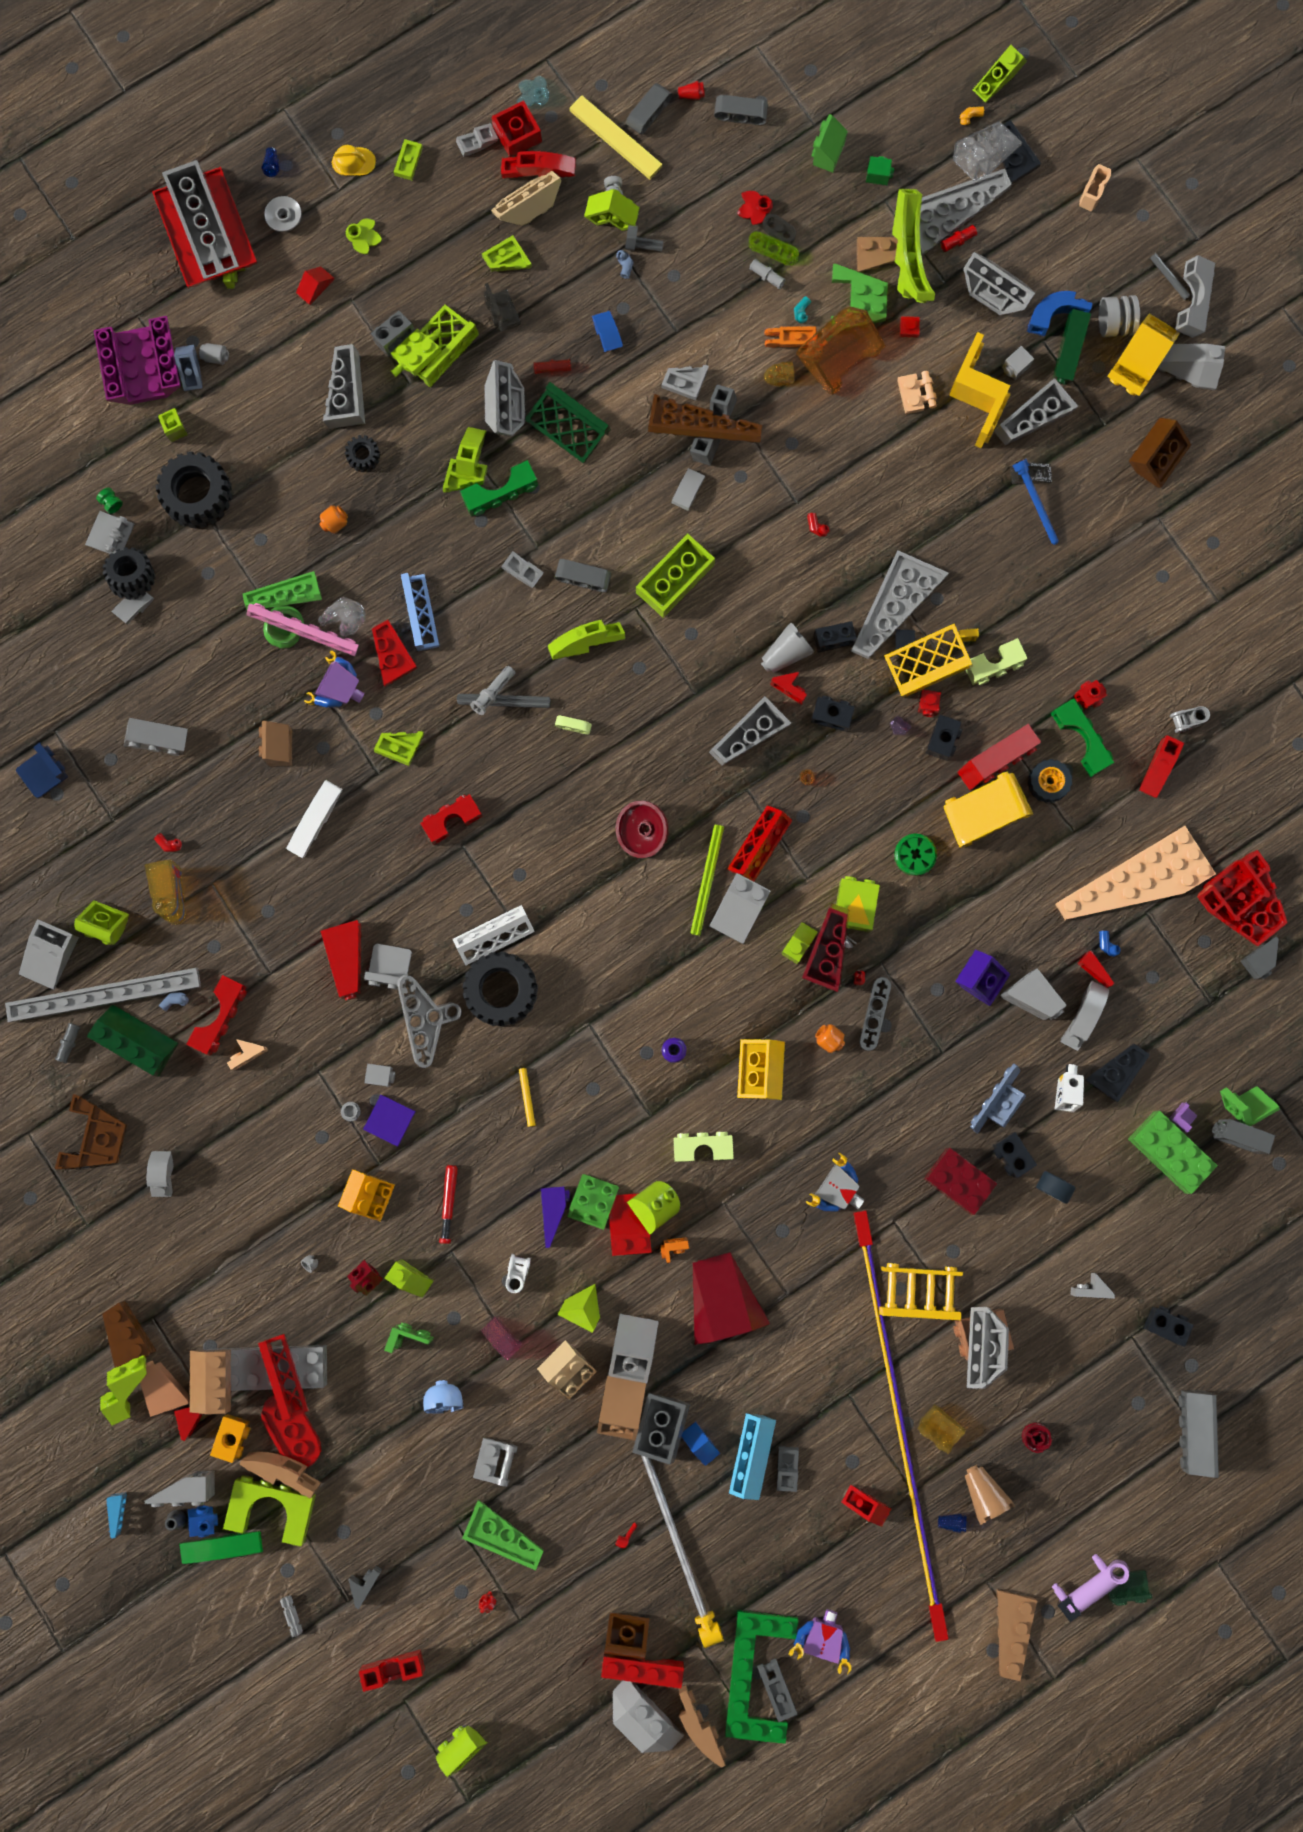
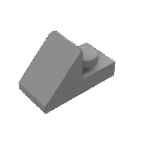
[1071,1272,1115,1298]

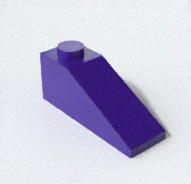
[541,1186,570,1248]

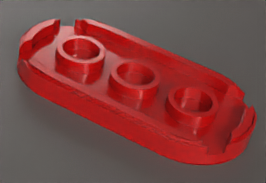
[261,1394,321,1468]

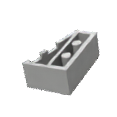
[124,718,188,756]

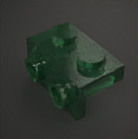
[1107,1569,1152,1606]

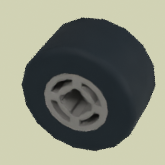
[1036,1171,1076,1204]

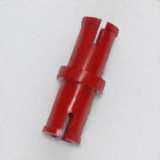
[940,225,977,252]

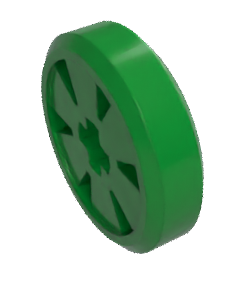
[894,833,937,876]

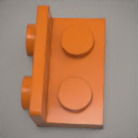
[660,1237,689,1263]

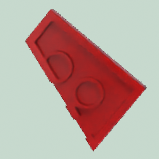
[372,619,417,687]

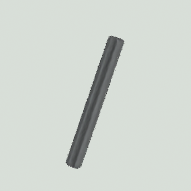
[457,693,551,708]

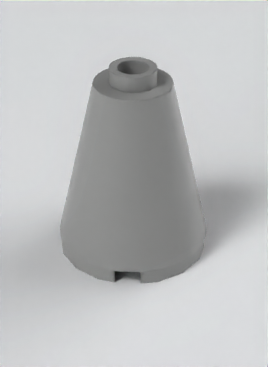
[761,622,814,673]

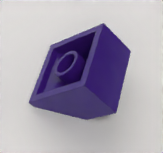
[955,950,1010,1006]

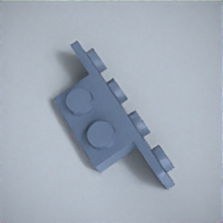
[971,1064,1026,1134]

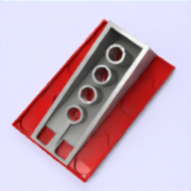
[152,160,257,288]

